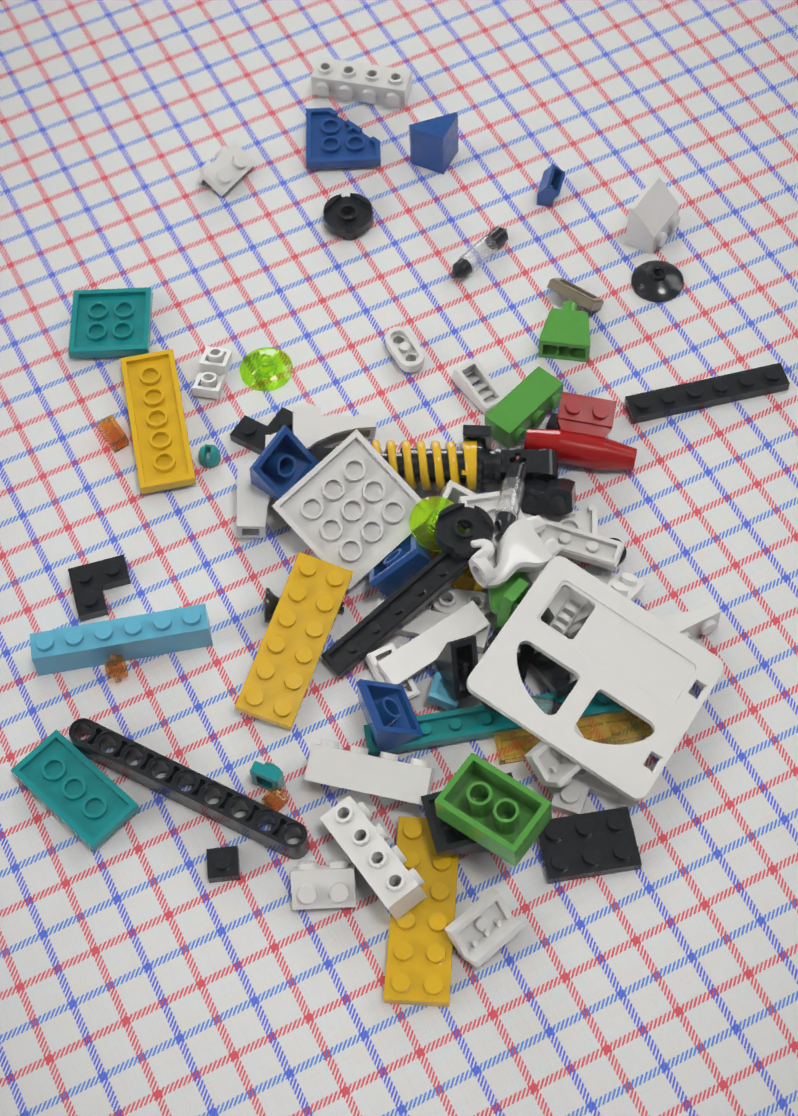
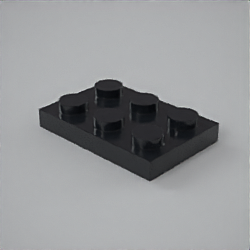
[538,806,642,884]

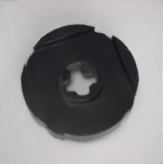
[323,193,374,241]
[434,503,494,561]

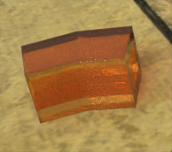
[97,415,129,453]

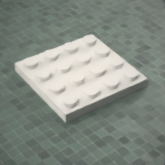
[272,429,434,591]

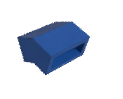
[537,164,566,207]

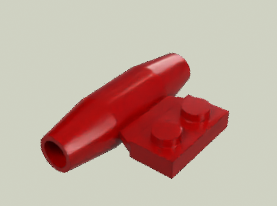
[523,392,637,471]

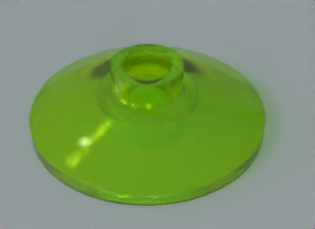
[240,347,293,392]
[409,496,466,552]

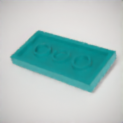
[11,729,140,852]

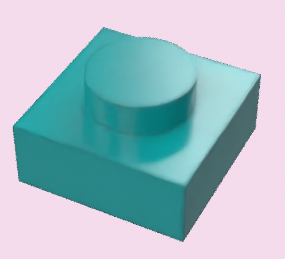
[250,761,285,795]

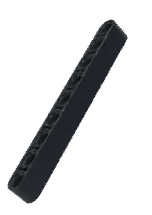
[69,718,310,860]

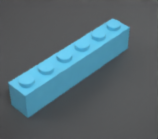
[30,603,213,676]

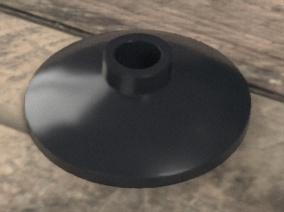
[631,260,684,303]

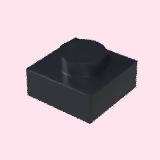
[206,846,241,883]

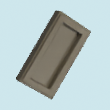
[547,278,604,311]

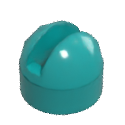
[198,444,221,468]

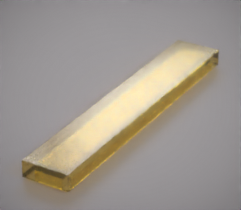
[494,711,653,765]

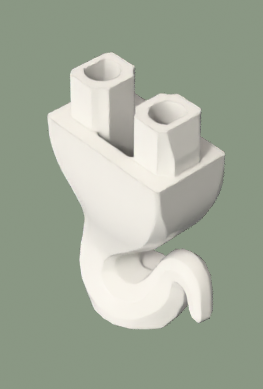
[468,515,562,589]

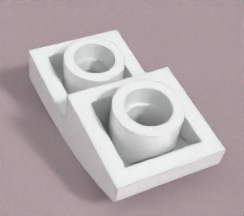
[192,346,232,400]

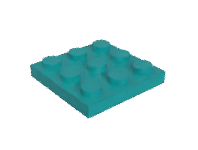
[68,287,153,359]

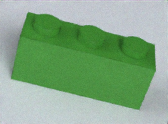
[485,366,564,449]

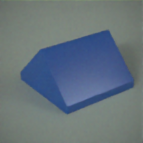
[409,112,458,175]
[250,425,319,500]
[369,531,432,597]
[356,679,424,753]

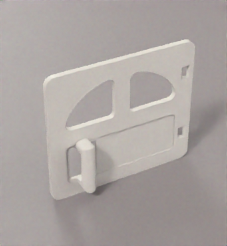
[466,556,724,801]

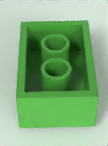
[434,752,552,867]

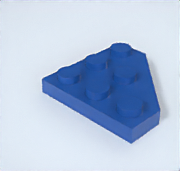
[306,108,381,169]

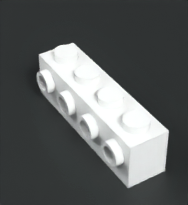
[311,57,412,109]
[304,739,435,805]
[320,795,427,920]

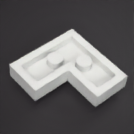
[551,768,621,816]

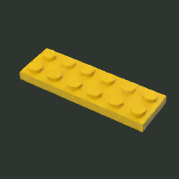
[120,349,196,494]
[235,552,353,731]
[383,816,459,1007]

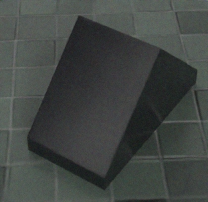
[434,635,478,701]

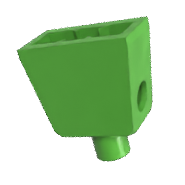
[538,301,591,362]

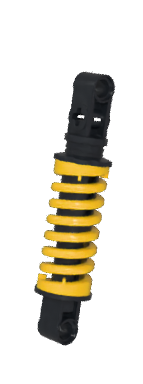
[310,440,558,492]

